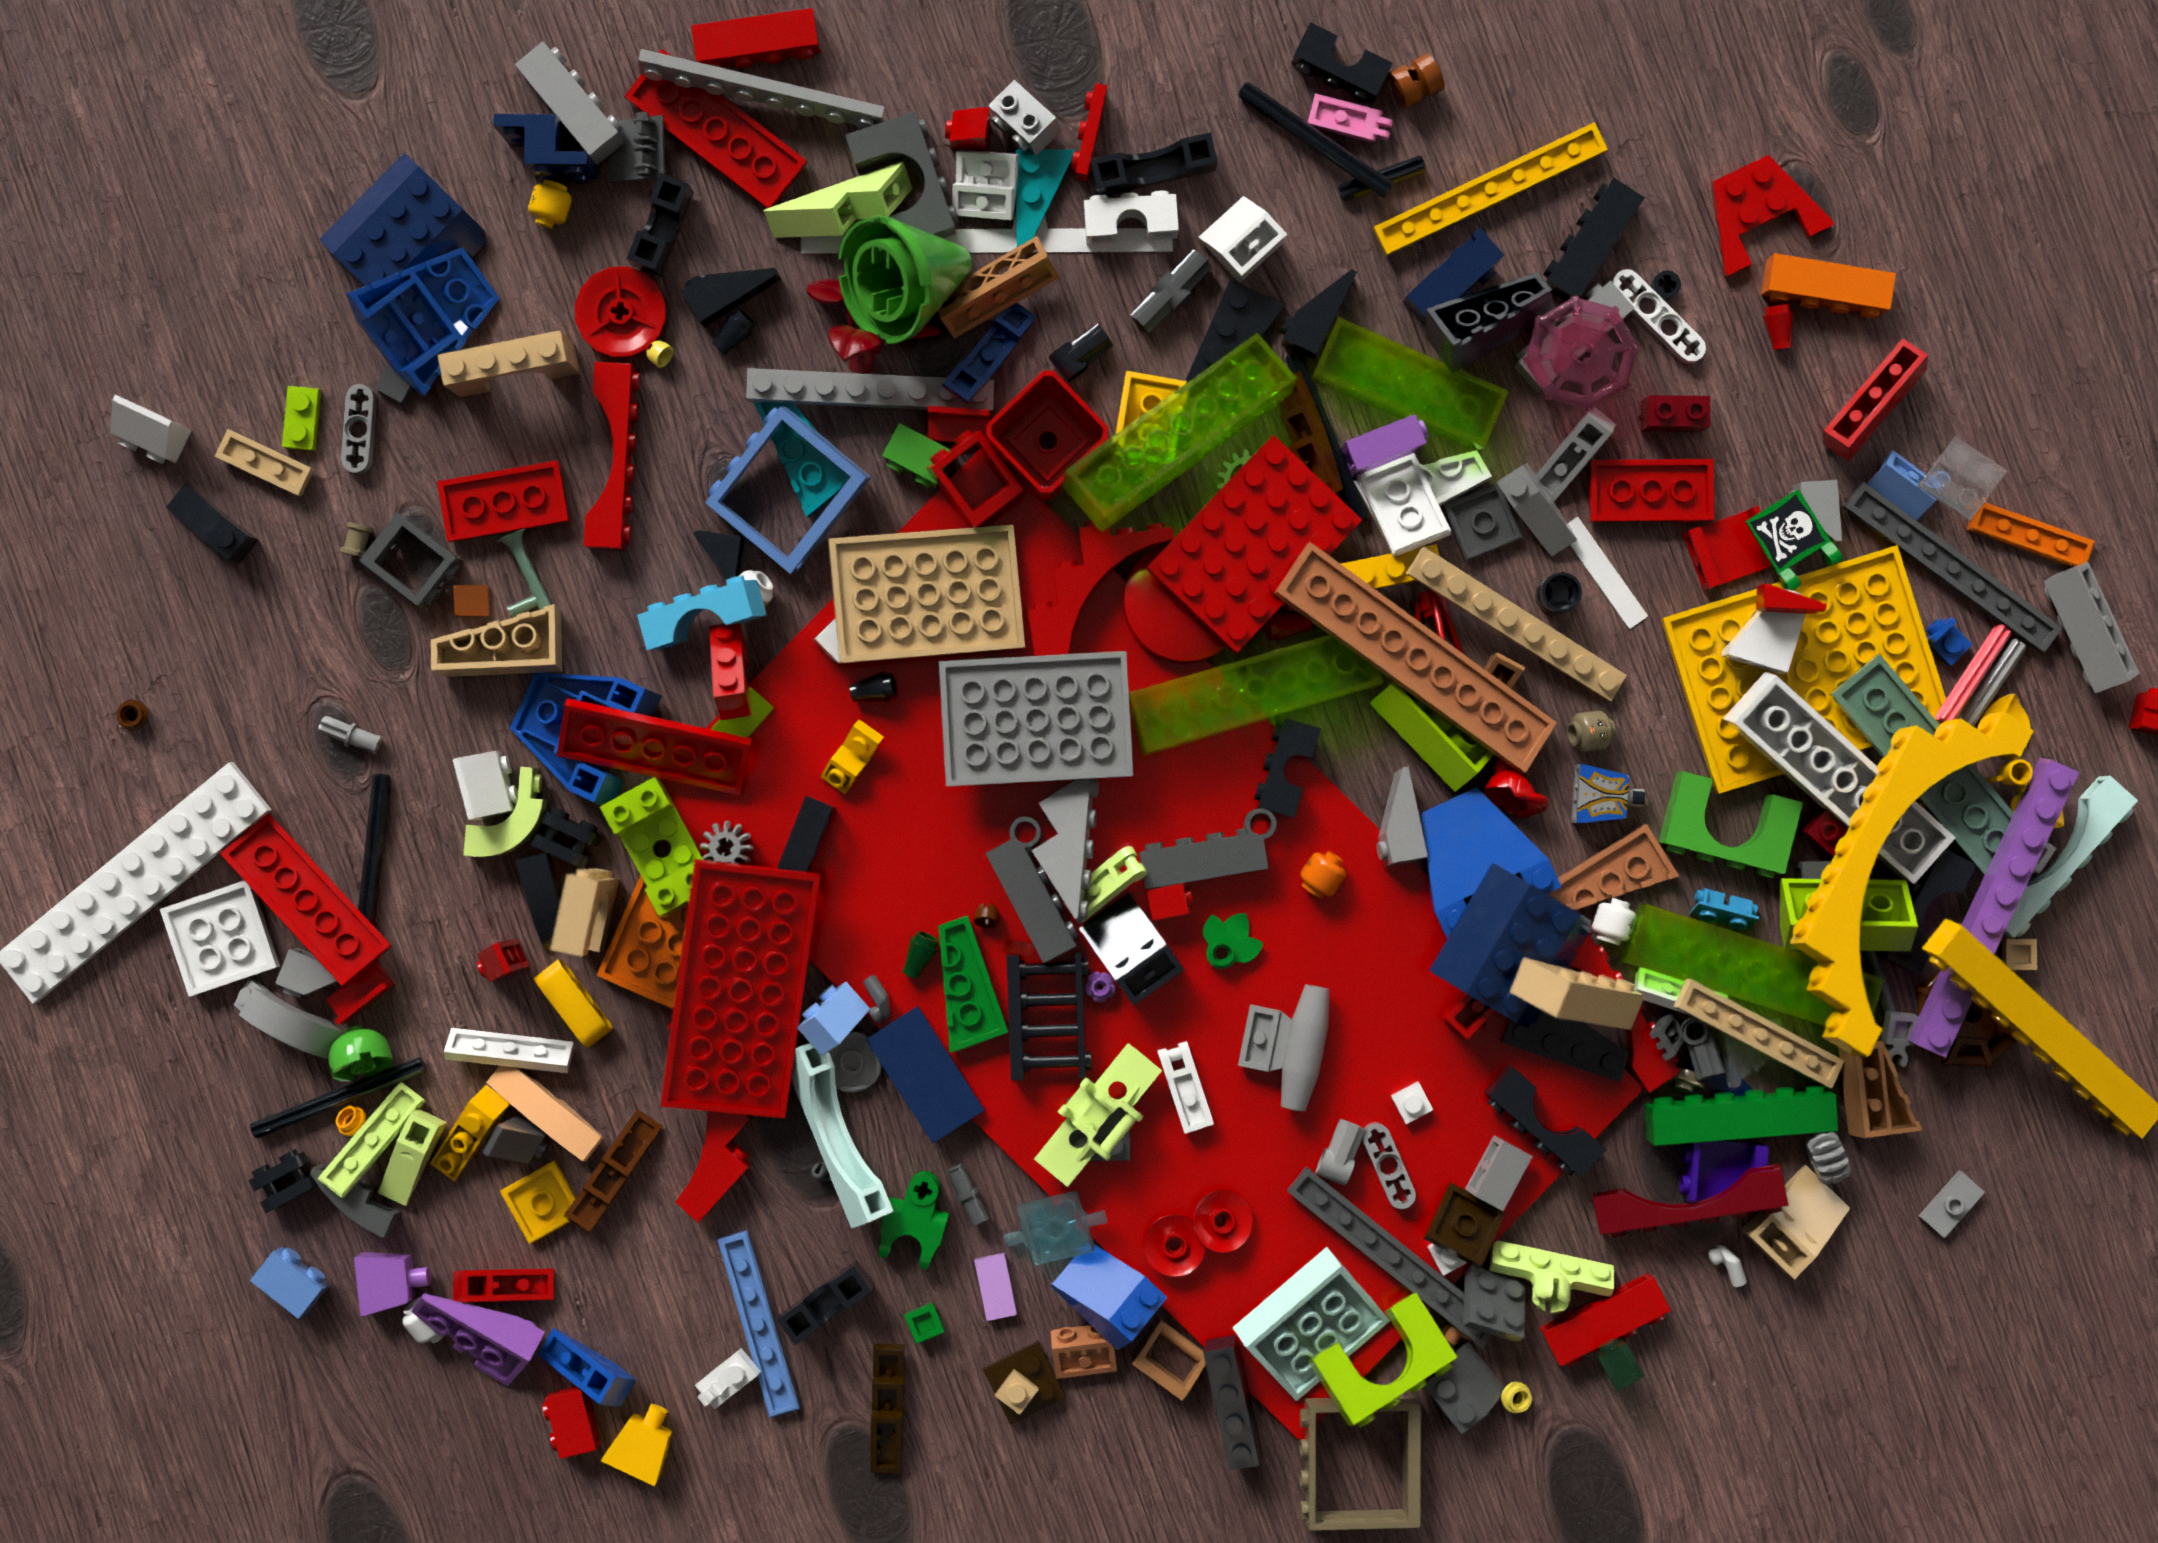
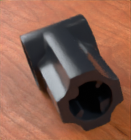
[1048,324,1113,383]

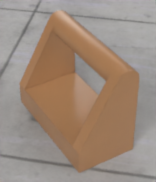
[1132,1319,1206,1401]

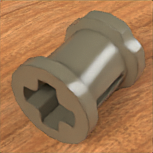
[339,522,374,558]

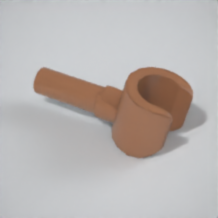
[1442,1323,1473,1345]

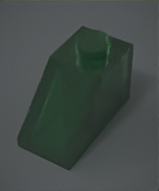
[1594,1338,1645,1392]

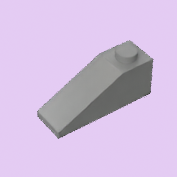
[1536,405,1616,502]
[1497,463,1578,557]
[1376,766,1428,867]

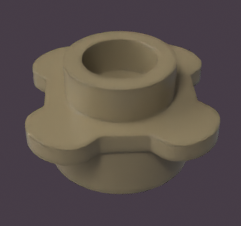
[1668,1068,1703,1094]

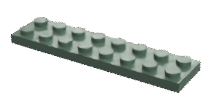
[1829,654,2014,877]

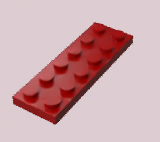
[624,49,808,208]
[557,698,752,795]
[220,813,392,988]

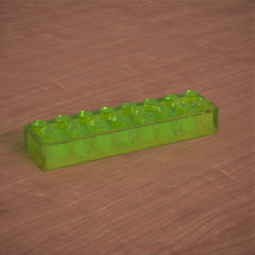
[1062,333,1297,532]
[1129,635,1384,756]
[1621,903,1884,1026]

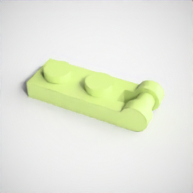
[1082,846,1147,922]

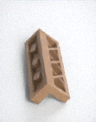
[938,236,1060,339]

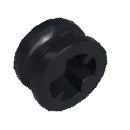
[1651,270,1681,301]

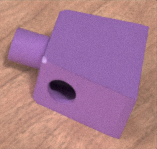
[354,1252,431,1316]

